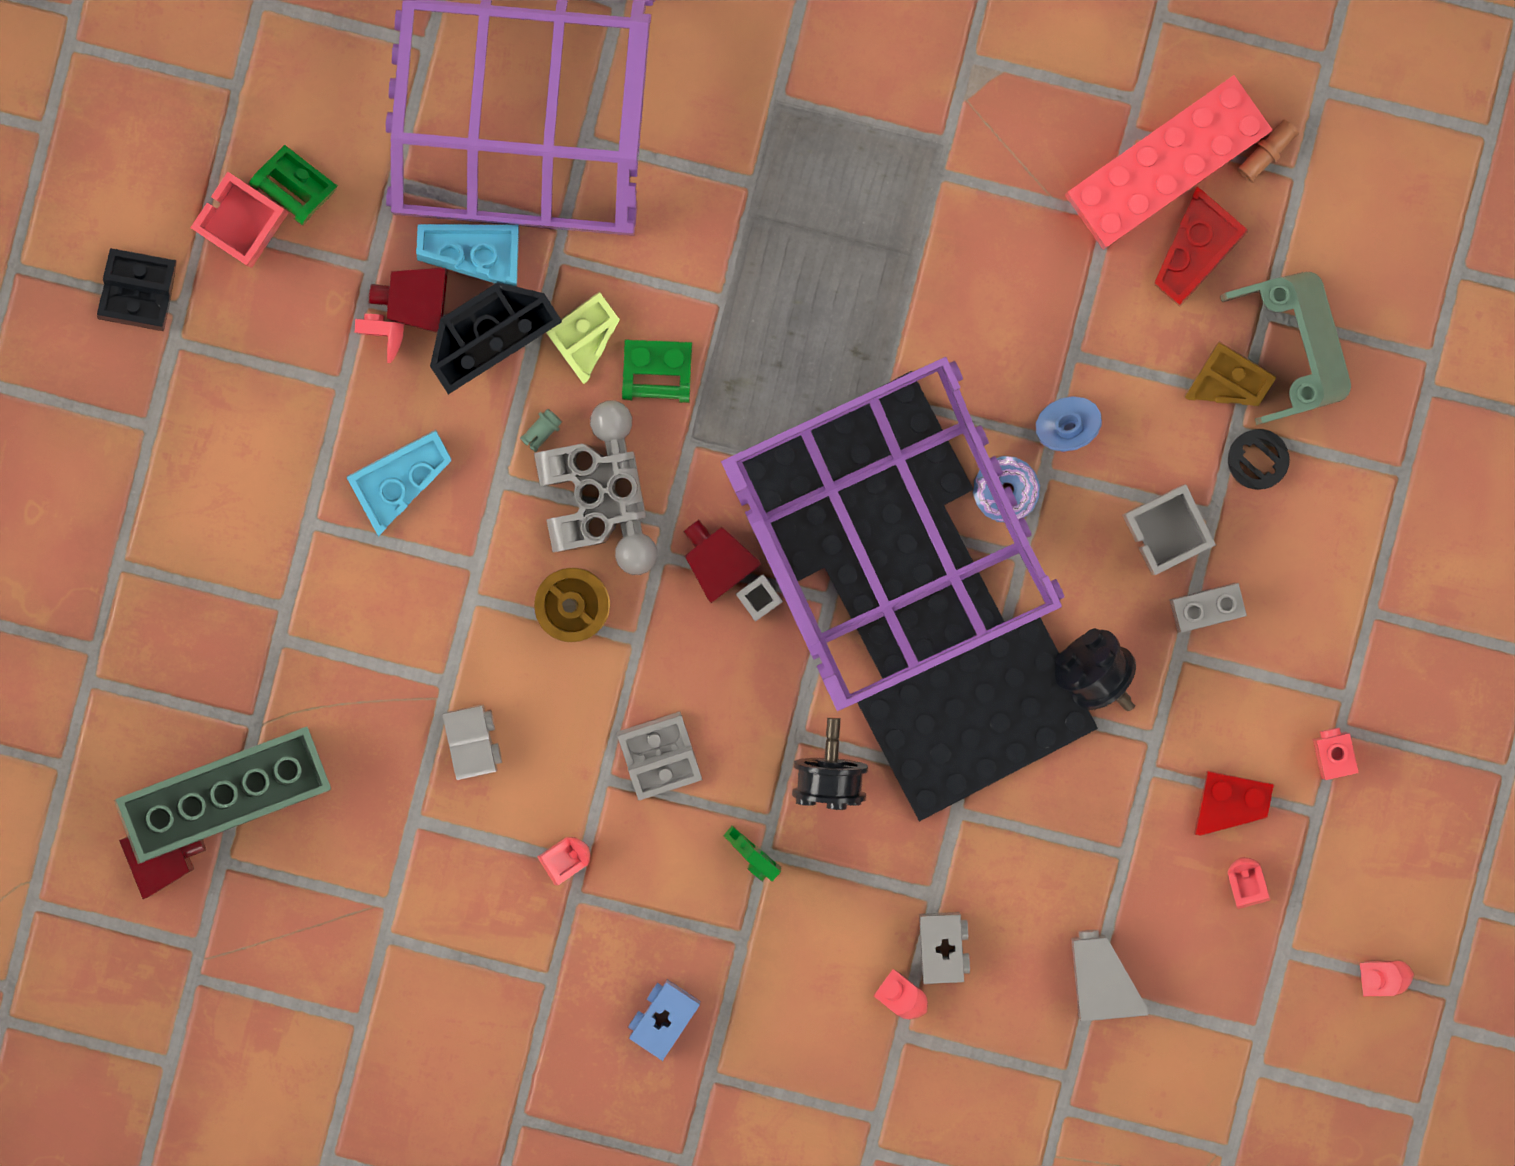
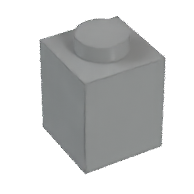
[736,574,783,622]

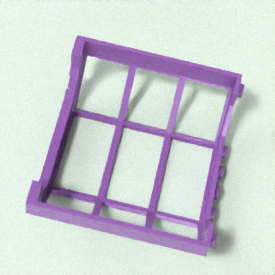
[386,0,655,236]
[721,357,1065,711]

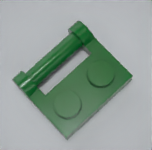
[249,145,338,226]
[622,340,692,403]

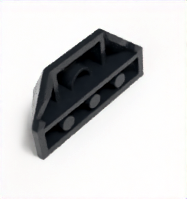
[430,282,562,395]

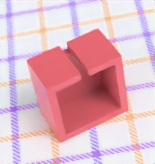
[190,172,289,268]

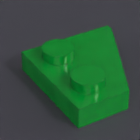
[723,826,781,882]

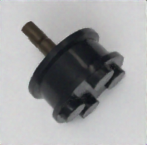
[1055,628,1136,711]
[792,718,868,810]

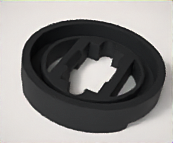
[1228,429,1290,490]

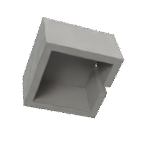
[1122,484,1216,575]

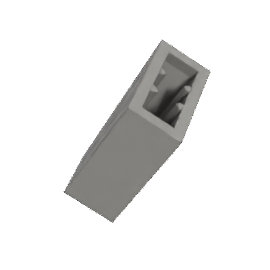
[1071,930,1148,1022]

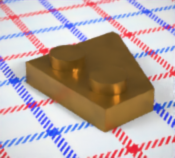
[1184,341,1277,406]

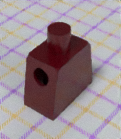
[369,268,448,333]
[683,519,761,603]
[119,837,206,899]

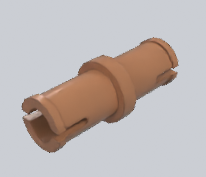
[1237,120,1299,183]

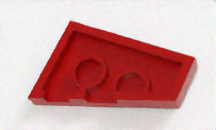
[1154,186,1248,306]

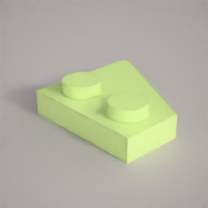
[546,292,620,384]

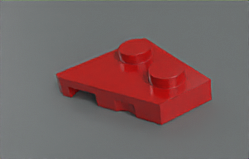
[1194,771,1274,836]

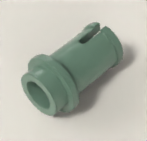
[520,409,562,452]

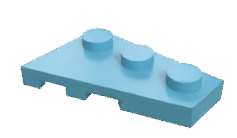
[416,224,519,287]

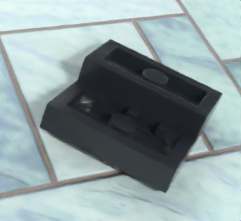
[97,248,177,331]

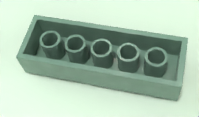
[114,726,331,864]

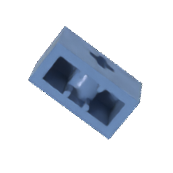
[628,979,701,1061]

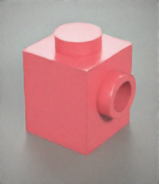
[1313,728,1359,780]

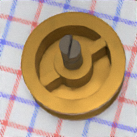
[534,568,610,642]

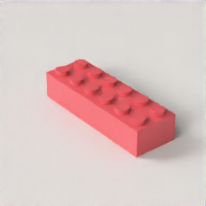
[1065,75,1273,250]

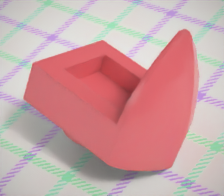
[354,314,404,363]
[537,837,590,885]
[1228,857,1270,909]
[1360,961,1414,997]
[874,969,928,1020]

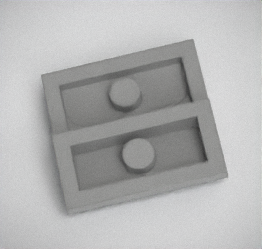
[617,712,702,800]

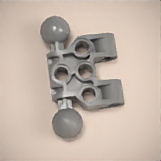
[534,400,657,575]

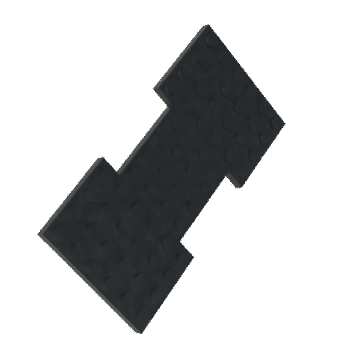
[742,371,1098,822]

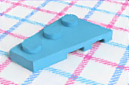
[347,430,452,537]

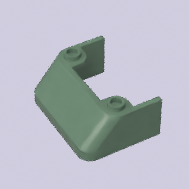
[1220,272,1351,425]

